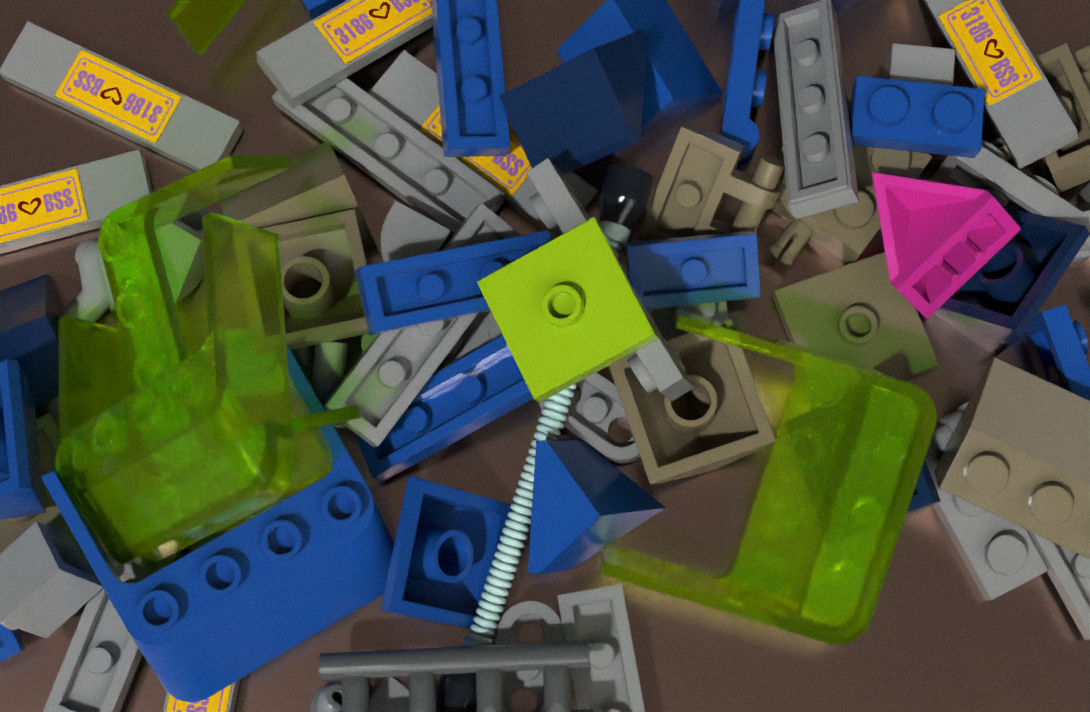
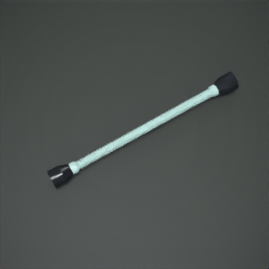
[436,163,657,712]

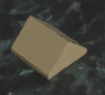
[216,142,379,257]
[228,209,369,358]
[609,318,776,486]

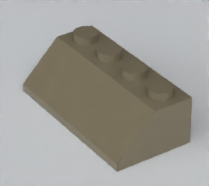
[934,356,1090,559]

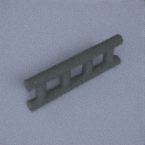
[319,640,593,712]

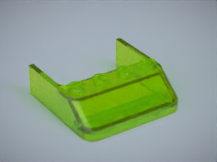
[97,155,361,476]
[55,212,295,567]
[600,308,937,645]

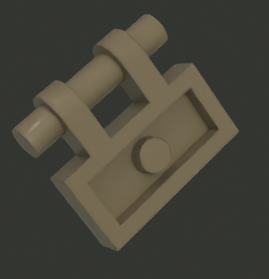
[637,121,785,246]

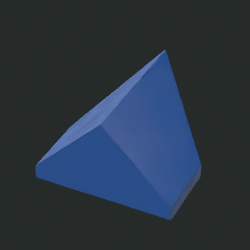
[528,439,666,574]

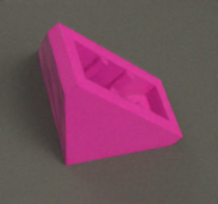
[872,172,1021,319]

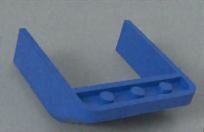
[41,345,394,702]

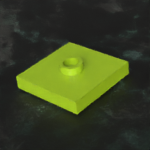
[477,217,659,402]

